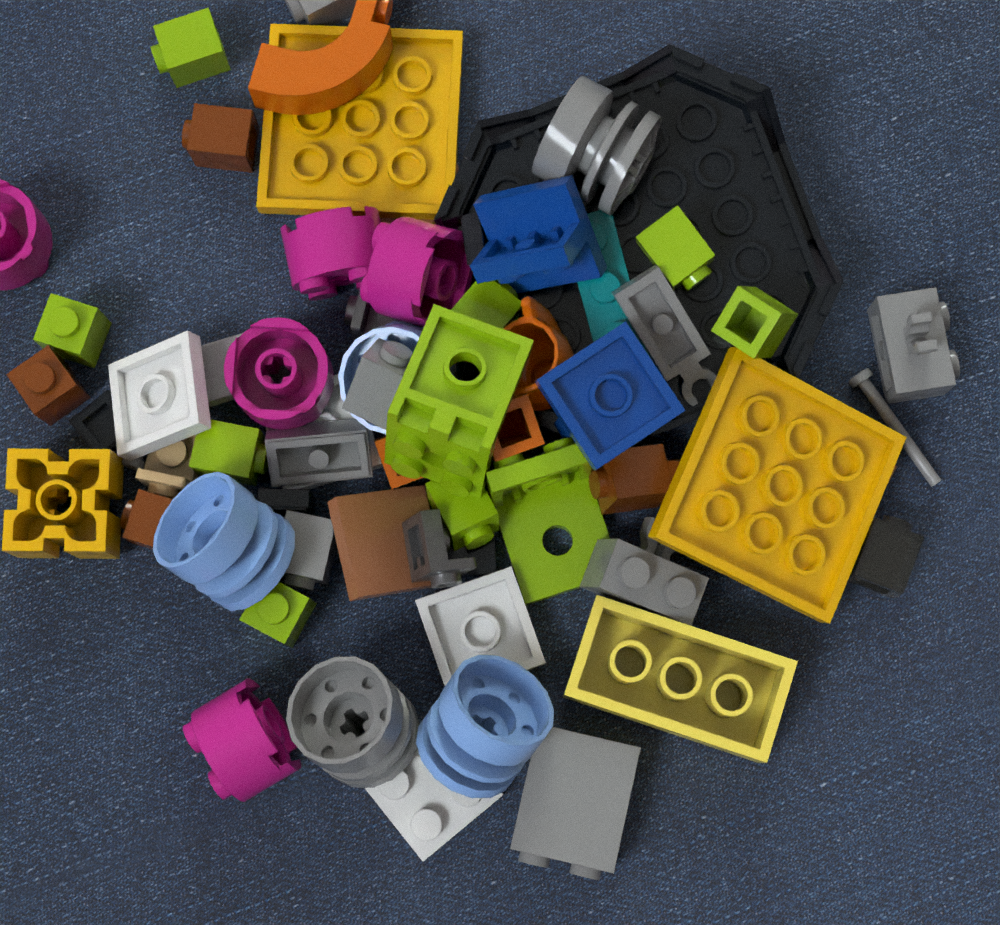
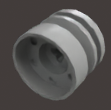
[531,76,662,216]
[286,656,420,788]

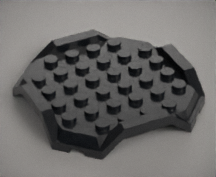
[434,44,844,440]

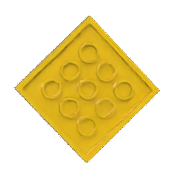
[256,23,464,220]
[648,347,907,624]

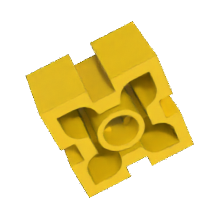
[2,448,124,559]

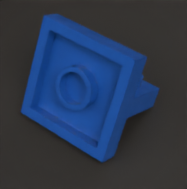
[470,175,607,293]
[535,321,686,471]

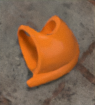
[503,296,574,411]

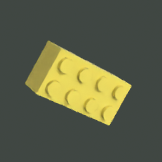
[563,595,798,763]

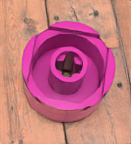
[0,179,52,290]
[280,206,381,301]
[360,216,473,328]
[224,317,334,430]
[183,678,301,802]

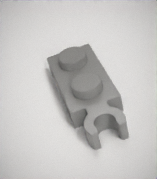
[611,264,716,406]

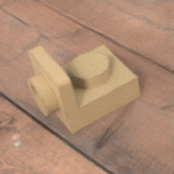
[135,435,198,499]

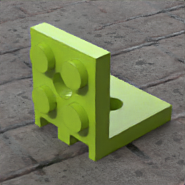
[384,304,534,498]
[486,437,610,606]

